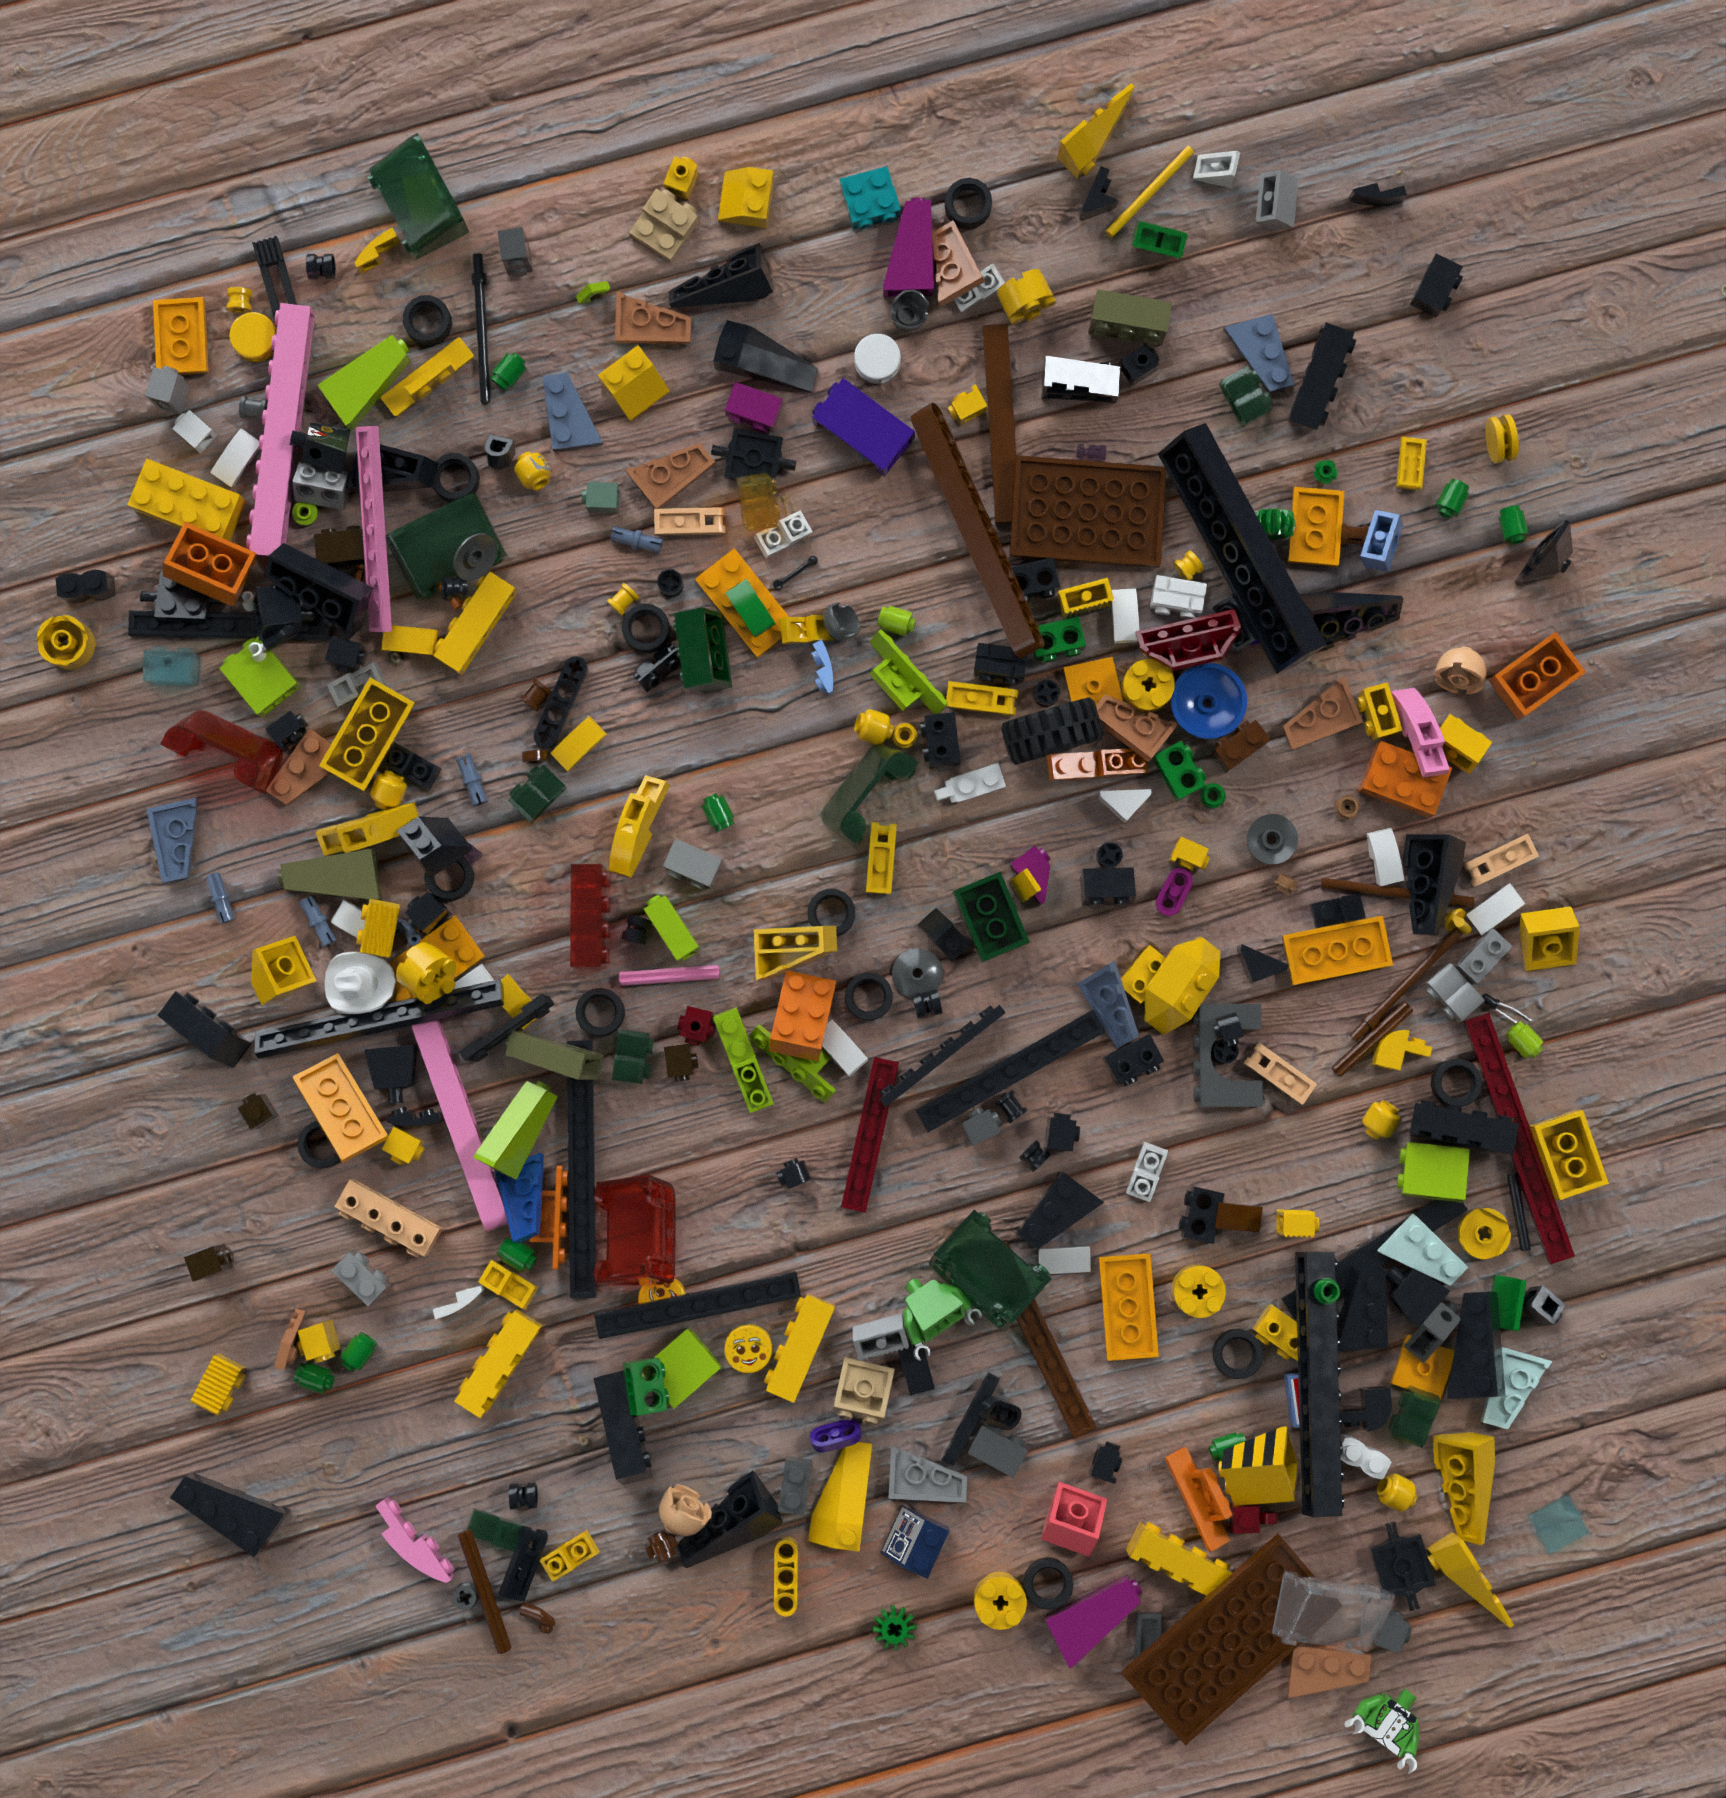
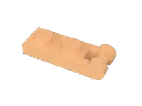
[654,507,726,536]
[1463,834,1539,887]
[1243,1043,1317,1105]

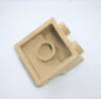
[629,189,699,262]
[832,1357,895,1426]

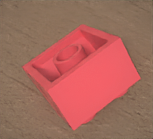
[1041,1482,1107,1557]

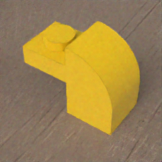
[1371,1030,1432,1071]

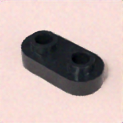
[979,1396,1022,1430]

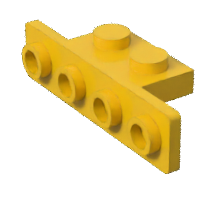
[381,337,474,417]

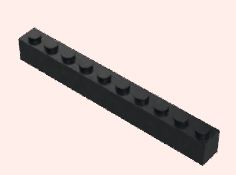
[1295,1251,1344,1517]

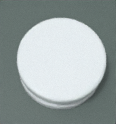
[854,334,901,384]

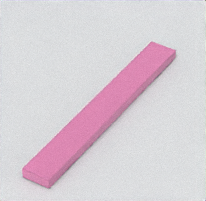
[356,426,392,632]

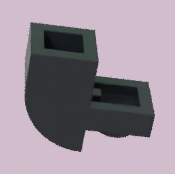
[1339,1386,1392,1432]

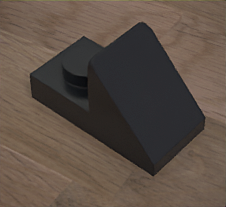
[1079,166,1118,221]
[1310,893,1366,929]
[918,908,971,962]

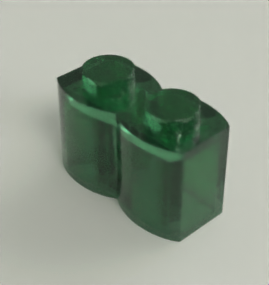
[1219,366,1273,428]
[508,765,567,824]
[612,1029,654,1084]
[1389,1385,1441,1448]

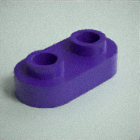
[810,1419,862,1453]

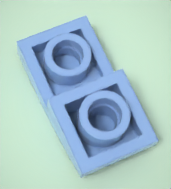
[811,639,834,697]

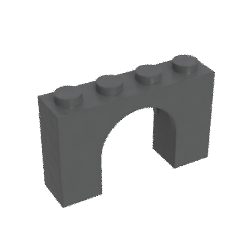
[1192,1004,1263,1107]

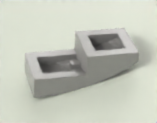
[327,662,387,707]

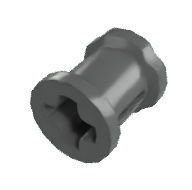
[239,396,268,420]
[453,1582,478,1610]

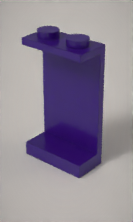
[812,378,915,477]

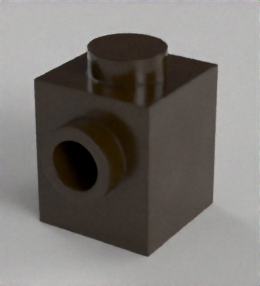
[664,1044,699,1082]
[238,1093,279,1130]

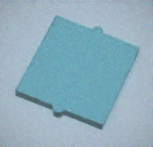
[1528,1494,1589,1554]

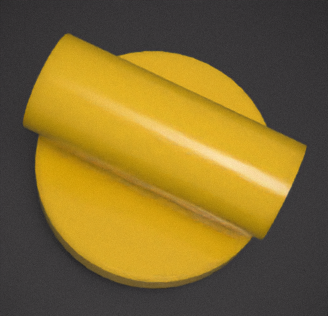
[1445,908,1471,935]

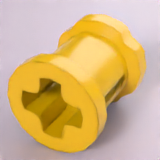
[606,582,640,616]

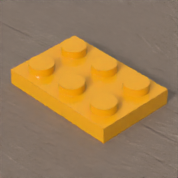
[153,297,209,375]
[1287,487,1345,567]

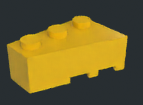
[754,926,837,981]

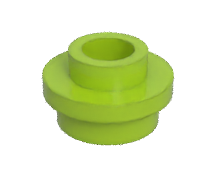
[292,502,318,526]

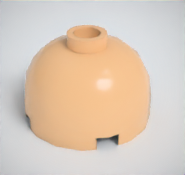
[1434,647,1487,694]
[658,1484,712,1536]

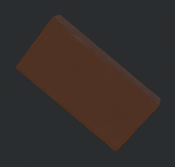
[1215,1202,1263,1232]

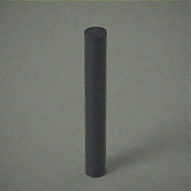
[1506,1173,1531,1251]

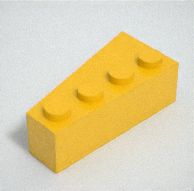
[454,1309,543,1418]
[1125,1521,1233,1596]

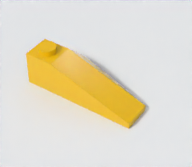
[1057,83,1135,179]
[1433,1432,1495,1545]
[808,1442,872,1552]
[1426,1532,1514,1628]

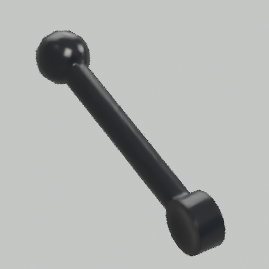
[773,556,818,590]

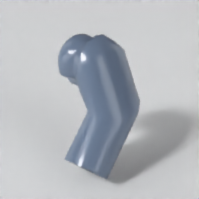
[395,918,421,945]

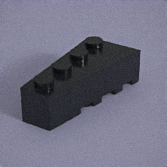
[1288,322,1356,430]
[1447,1291,1506,1399]

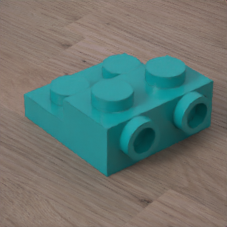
[839,166,901,230]

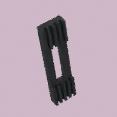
[252,236,297,329]
[459,994,555,1062]

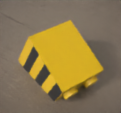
[1219,1426,1299,1506]

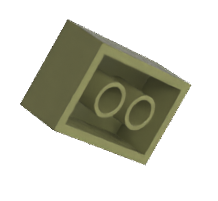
[1088,289,1172,347]

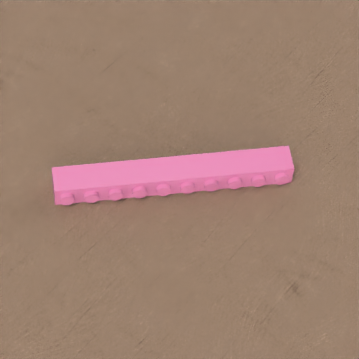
[246,303,316,558]

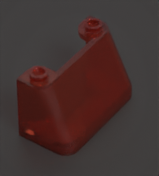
[160,710,283,795]
[594,1175,676,1286]

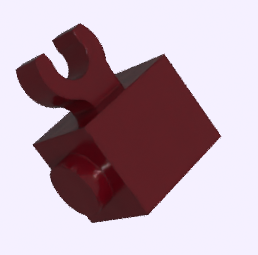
[1229,1503,1277,1534]

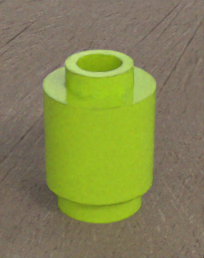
[877,606,916,637]
[1505,1020,1544,1058]

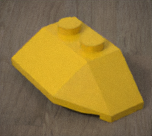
[1144,937,1221,1035]

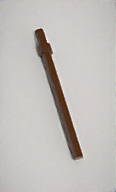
[1320,878,1474,907]
[1349,928,1463,1042]

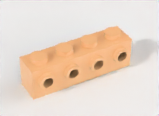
[334,1179,443,1258]

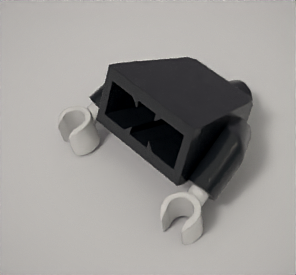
[242,584,315,662]

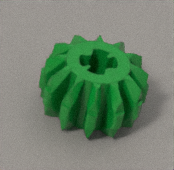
[1255,508,1296,540]
[872,1605,917,1651]

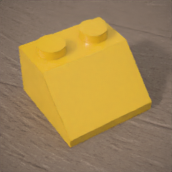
[718,167,774,228]
[598,345,670,422]
[1519,906,1580,971]

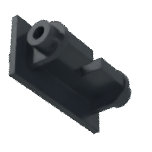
[633,643,681,692]

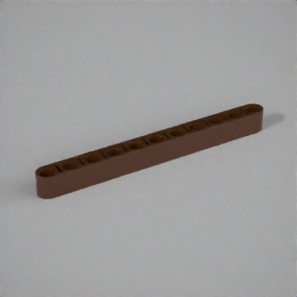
[911,402,1044,659]

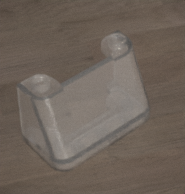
[1272,1571,1395,1655]

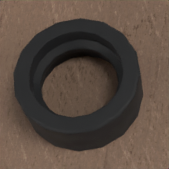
[944,177,992,230]
[403,295,452,346]
[432,453,480,503]
[622,604,671,654]
[424,857,475,901]
[808,889,855,937]
[845,972,893,1021]
[575,988,625,1036]
[1430,1059,1482,1107]
[297,1121,341,1169]
[1212,1329,1263,1379]
[1023,1557,1074,1610]

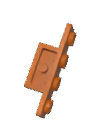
[529,1165,568,1269]
[1165,1447,1233,1552]

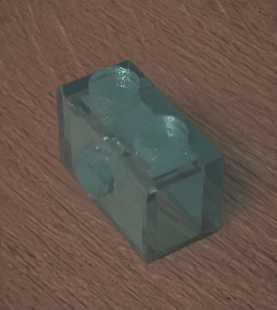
[142,646,201,686]

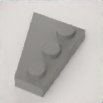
[889,1445,967,1503]

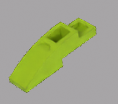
[713,1007,774,1113]

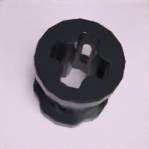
[995,1089,1028,1123]

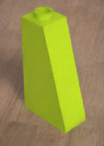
[318,334,410,432]
[473,1081,557,1180]

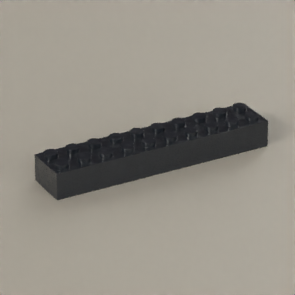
[1157,423,1327,674]

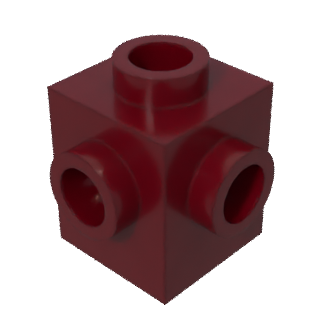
[677,1006,715,1046]

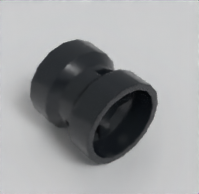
[306,254,336,279]
[657,569,684,598]
[621,914,652,945]
[912,989,943,1019]
[509,1482,538,1510]

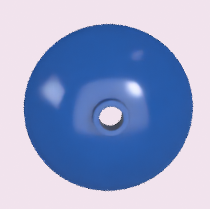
[1171,663,1247,739]

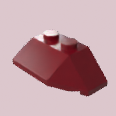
[1135,609,1241,671]

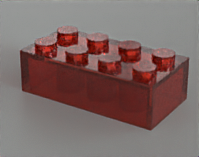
[570,864,611,970]

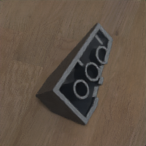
[669,243,773,308]
[713,320,818,393]
[1515,520,1573,585]
[1300,591,1403,651]
[1403,834,1466,936]
[678,1471,783,1568]

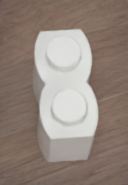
[1340,1434,1392,1479]

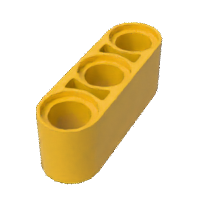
[774,1536,798,1617]

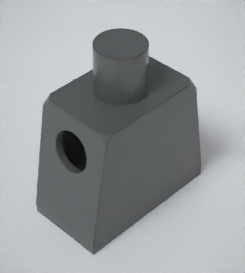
[1404,1303,1461,1363]

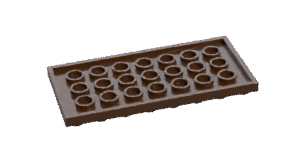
[1121,1533,1341,1746]

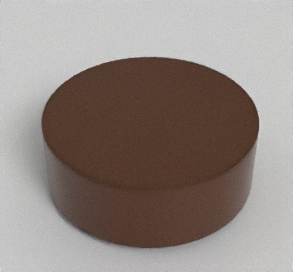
[522,750,548,763]

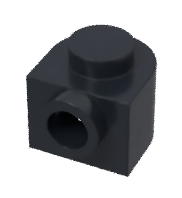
[485,434,515,469]
[1212,1012,1244,1048]
[776,1158,812,1190]

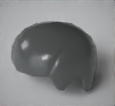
[890,289,929,331]
[823,602,860,641]

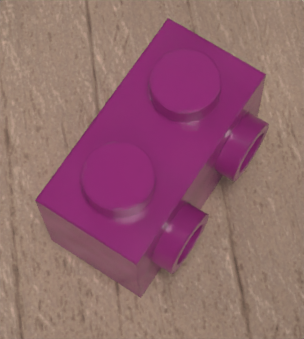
[725,382,783,433]

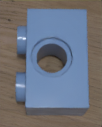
[1360,510,1403,572]

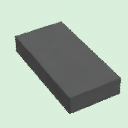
[1134,1612,1163,1660]

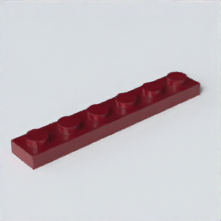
[841,1057,899,1213]

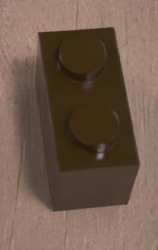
[314,526,365,567]
[184,1244,234,1282]

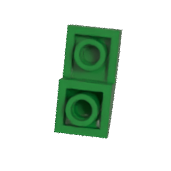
[726,579,776,638]

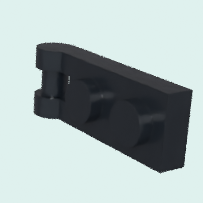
[498,1526,548,1602]

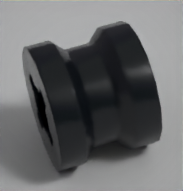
[441,575,468,601]
[1033,680,1060,707]
[1096,842,1123,868]
[1211,1039,1239,1064]
[1019,1140,1051,1172]

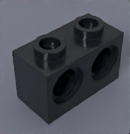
[1011,558,1060,603]
[1178,1186,1225,1244]

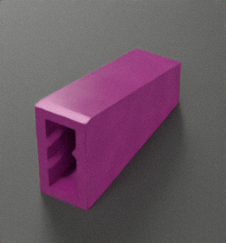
[883,197,934,297]
[1044,1575,1142,1668]

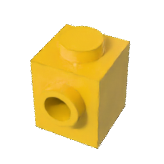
[663,156,699,200]
[382,1127,425,1166]

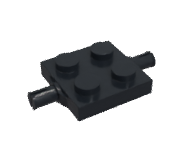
[711,428,797,488]
[140,572,227,623]
[1369,1521,1435,1611]

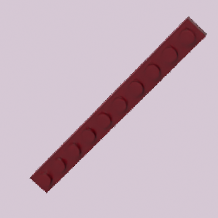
[1463,1013,1575,1265]

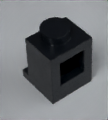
[265,711,308,752]
[1522,1285,1566,1326]
[1089,1441,1122,1484]

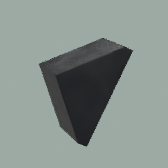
[1237,944,1289,984]

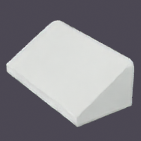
[1038,1246,1091,1275]

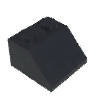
[397,816,473,878]

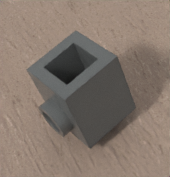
[961,1107,1002,1146]
[1371,1609,1411,1654]

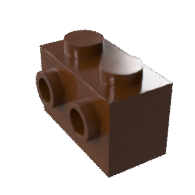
[1212,720,1271,773]

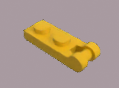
[946,681,1018,716]
[866,822,897,895]

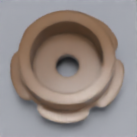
[1334,795,1360,820]
[1274,874,1299,895]

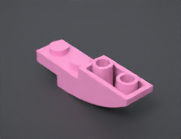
[1391,688,1450,778]
[375,1497,455,1583]

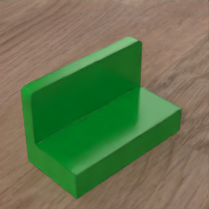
[1492,1274,1526,1332]

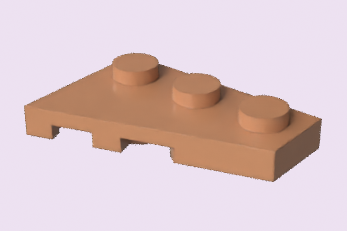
[932,220,985,307]
[615,291,692,344]
[625,443,716,509]
[274,1309,306,1370]
[1287,1645,1371,1698]

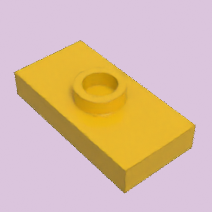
[1396,437,1427,491]

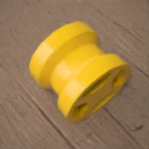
[226,287,253,314]
[1173,550,1204,581]

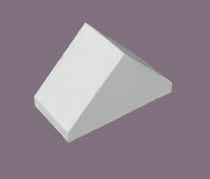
[1193,151,1240,188]
[1098,789,1151,823]

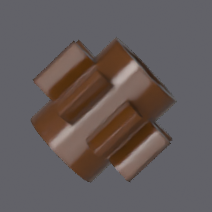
[645,1530,678,1562]

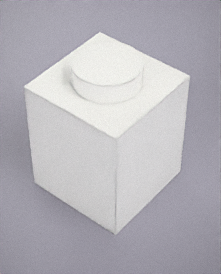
[172,410,217,454]

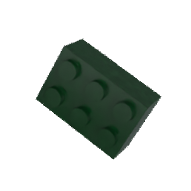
[673,607,733,693]
[952,871,1030,963]

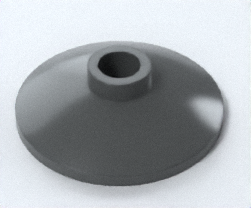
[453,533,497,581]
[1247,814,1298,865]
[892,948,943,999]

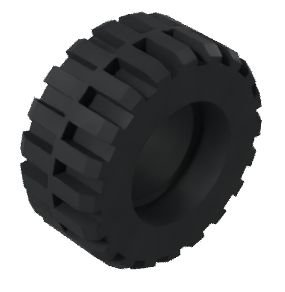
[1001,697,1104,765]

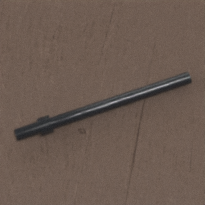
[471,253,490,404]

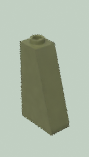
[278,849,383,901]
[505,1030,604,1080]

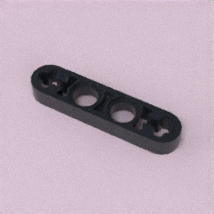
[534,656,588,749]
[941,1372,1000,1467]

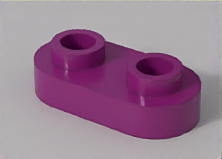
[1155,868,1193,917]

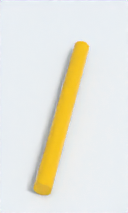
[1105,146,1194,238]

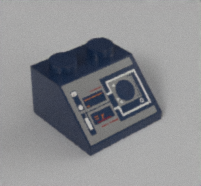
[880,1505,949,1579]

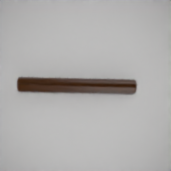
[458,1529,511,1654]

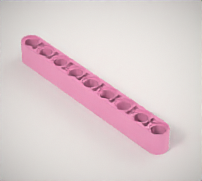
[411,1019,508,1232]

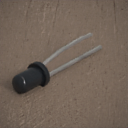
[1482,994,1532,1023]

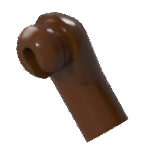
[520,1603,556,1634]

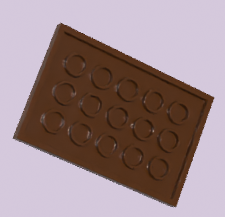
[1009,455,1166,568]

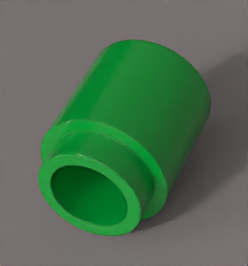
[490,352,527,391]
[1435,479,1469,519]
[1498,505,1529,545]
[701,793,735,832]
[497,1237,537,1273]
[340,1332,377,1372]
[294,1362,335,1394]
[1209,1432,1246,1462]

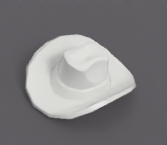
[324,952,397,1014]

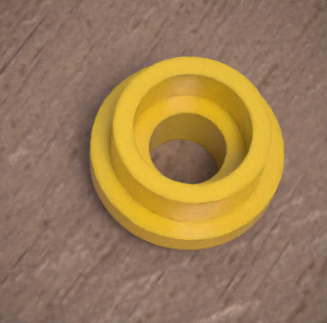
[892,723,917,749]

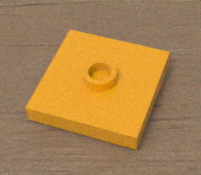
[1063,657,1123,705]
[1390,1334,1454,1401]

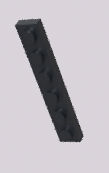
[877,1005,1006,1109]

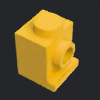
[947,384,987,426]
[1168,836,1210,871]

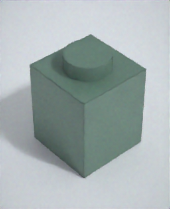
[582,482,619,513]

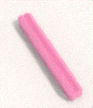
[619,965,720,986]

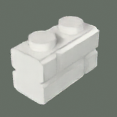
[1150,575,1207,619]

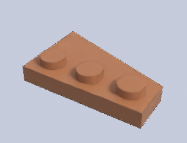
[1282,676,1363,751]
[1096,695,1178,762]
[265,728,331,806]

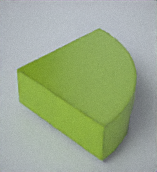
[576,281,611,304]

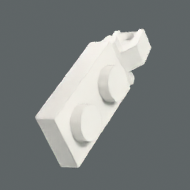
[934,763,1006,803]

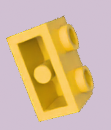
[1357,682,1403,741]
[1440,714,1492,775]
[1121,945,1166,1005]
[1252,1304,1298,1361]
[297,1319,341,1363]

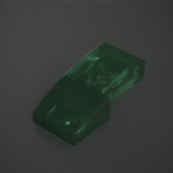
[466,1508,522,1551]

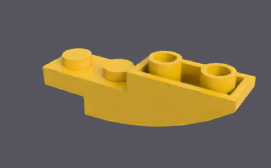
[609,775,670,878]
[316,802,419,856]

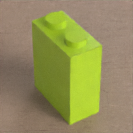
[219,637,302,718]
[644,894,702,963]
[1397,1142,1470,1203]
[642,1327,722,1409]

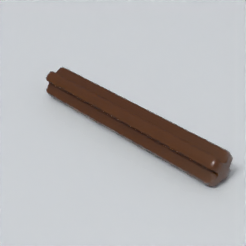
[1331,1002,1413,1077]

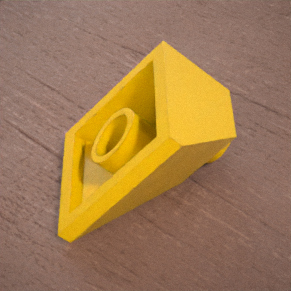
[251,936,317,1005]

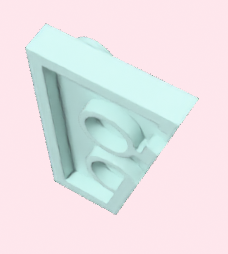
[1377,1213,1468,1286]
[1481,1347,1552,1429]

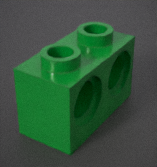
[1130,220,1188,259]
[1033,616,1086,663]
[1152,741,1207,802]
[623,1357,669,1416]

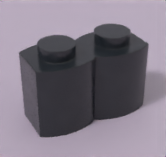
[55,570,116,603]

